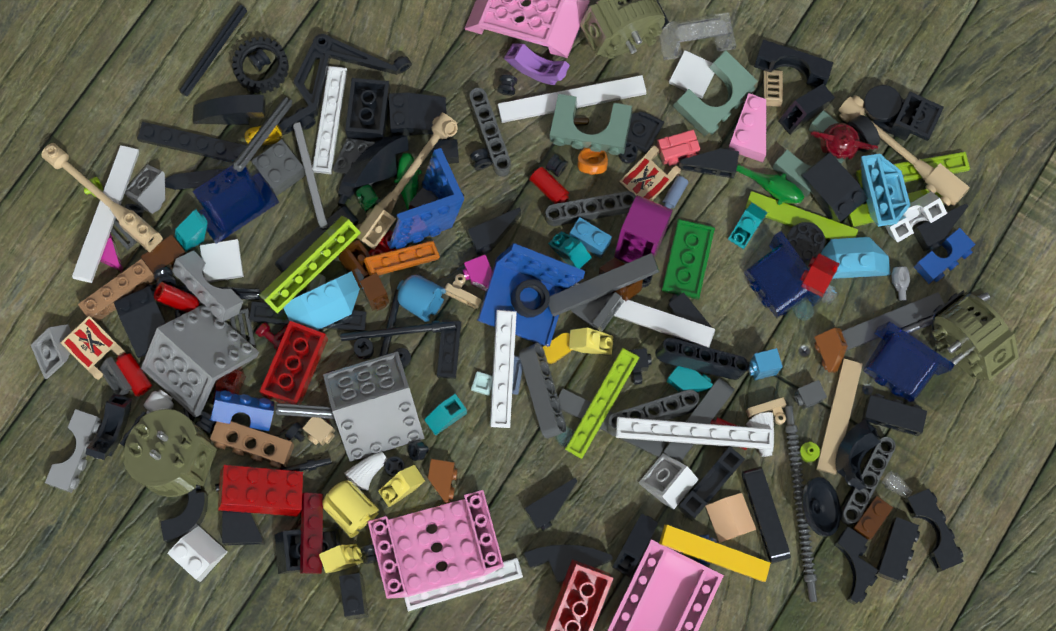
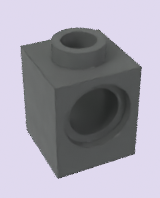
[794,380,827,410]

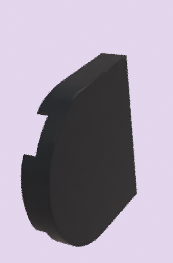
[627,112,664,154]

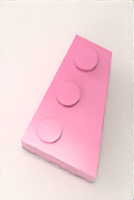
[729,93,766,162]

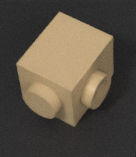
[303,417,335,446]

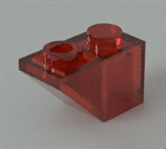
[212,369,246,405]

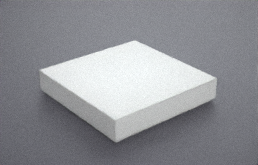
[669,51,715,98]
[200,239,244,283]

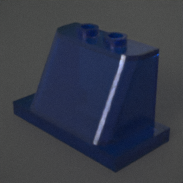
[192,165,279,244]
[744,231,826,319]
[863,321,955,402]

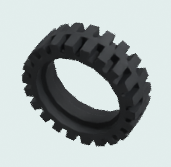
[232,37,289,94]

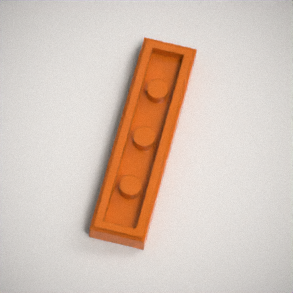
[364,241,440,276]

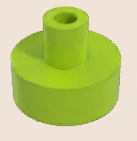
[84,177,104,197]
[799,442,820,463]

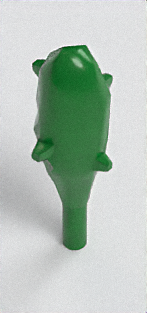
[394,153,422,211]
[736,164,805,205]

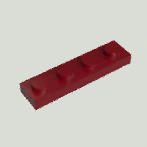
[300,493,323,574]

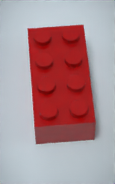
[260,321,328,405]
[218,465,303,516]
[544,559,613,631]

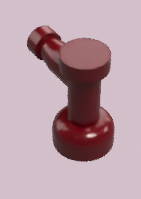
[255,322,287,350]

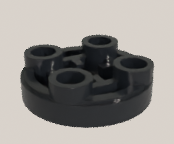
[864,85,902,122]
[786,222,825,260]

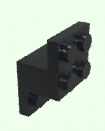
[873,91,944,141]

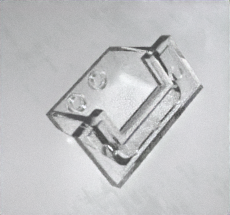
[659,12,736,60]

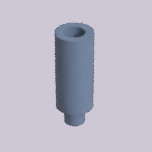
[663,176,689,209]

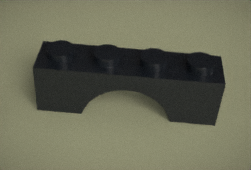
[754,39,834,88]
[677,447,745,521]
[904,489,964,573]

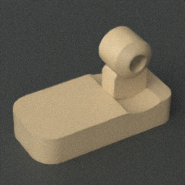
[445,274,481,309]
[746,397,786,425]

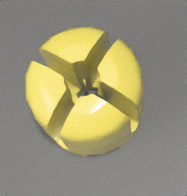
[323,480,379,538]

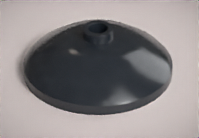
[802,477,841,537]

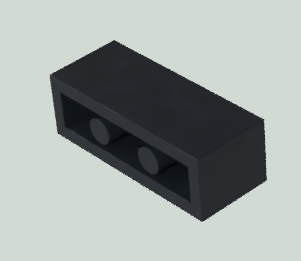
[861,394,927,436]
[876,517,920,583]

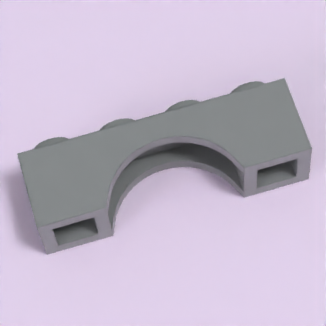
[172,251,243,323]
[45,409,102,493]

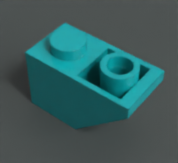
[728,203,768,249]
[174,210,208,252]
[548,231,592,269]
[667,366,713,393]
[424,394,467,436]

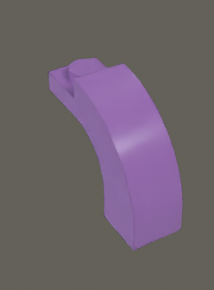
[504,44,570,85]

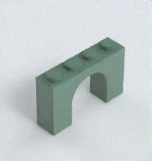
[673,50,757,137]
[550,94,632,155]
[772,110,844,197]

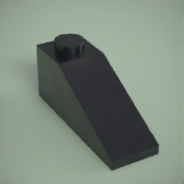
[679,147,739,179]
[913,203,968,252]
[468,207,521,255]
[525,478,577,531]

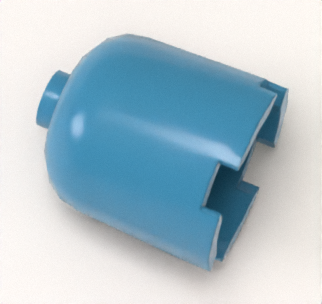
[397,275,446,322]

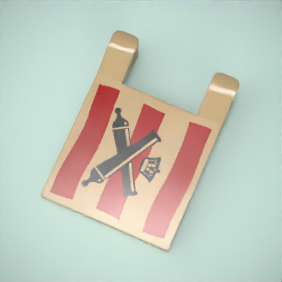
[619,146,681,201]
[60,316,126,380]

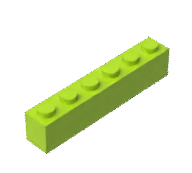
[259,216,361,313]

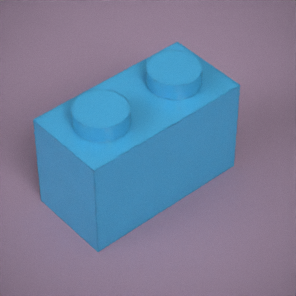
[569,217,612,258]
[748,348,782,380]

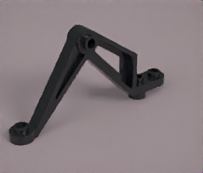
[278,34,412,135]

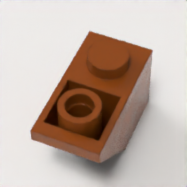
[814,328,848,373]
[428,459,458,504]

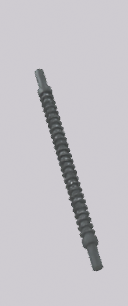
[785,406,817,602]

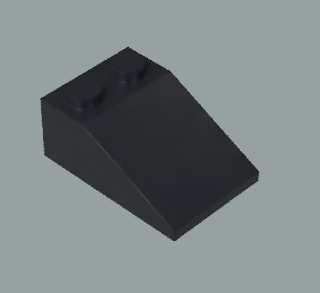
[389,92,447,136]
[801,152,868,222]
[114,286,166,358]
[274,527,340,574]

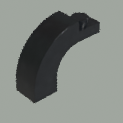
[85,393,132,460]
[835,419,881,491]
[160,485,208,543]

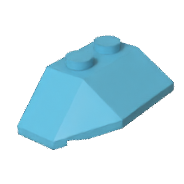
[861,154,910,227]
[816,237,891,279]
[283,271,360,330]

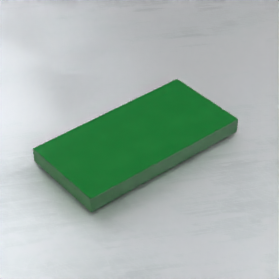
[662,219,715,300]

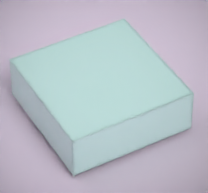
[471,371,492,396]

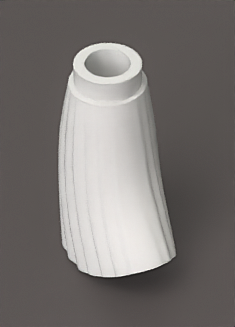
[746,412,774,457]
[344,451,387,490]

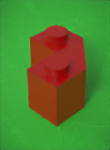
[800,253,840,297]

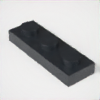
[437,320,462,379]

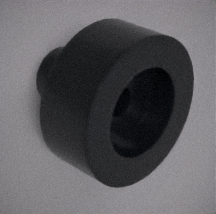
[125,204,144,218]
[393,348,411,368]
[285,422,306,442]
[408,441,429,461]

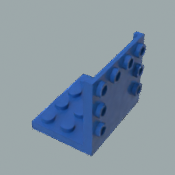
[387,148,464,249]
[477,243,585,347]

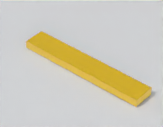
[659,525,771,582]

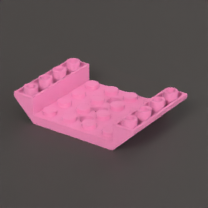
[465,0,590,58]
[368,490,504,599]

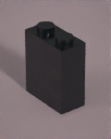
[339,573,369,620]

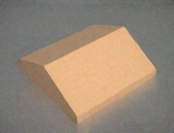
[705,493,756,543]

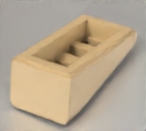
[763,70,783,107]

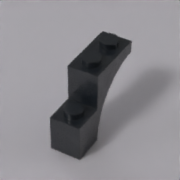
[834,527,878,605]

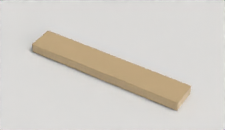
[816,359,863,475]

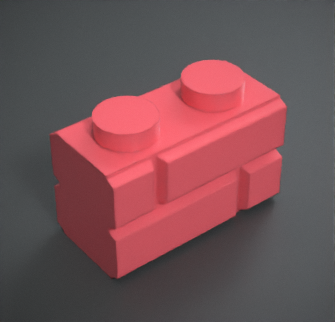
[657,130,700,166]

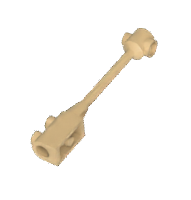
[839,95,970,206]
[356,112,458,249]
[42,143,163,252]

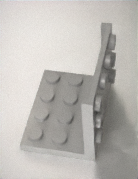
[141,304,259,418]
[323,352,425,462]

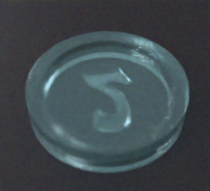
[794,301,814,321]
[556,427,575,447]

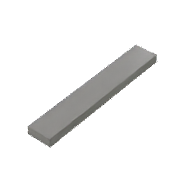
[293,122,328,229]

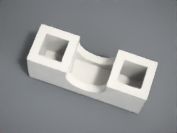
[885,191,947,242]

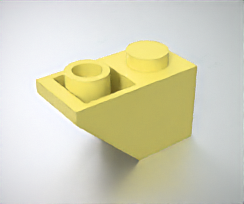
[569,327,613,355]
[378,465,425,507]
[319,544,363,573]

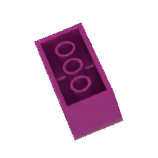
[614,195,673,263]

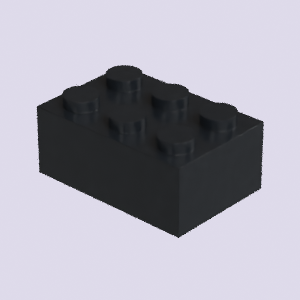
[345,78,391,141]

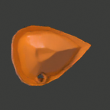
[577,148,608,175]

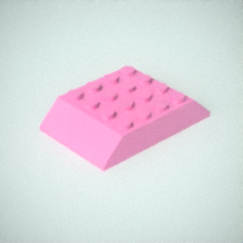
[607,539,724,631]

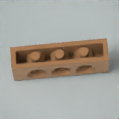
[78,259,156,323]
[210,422,294,468]

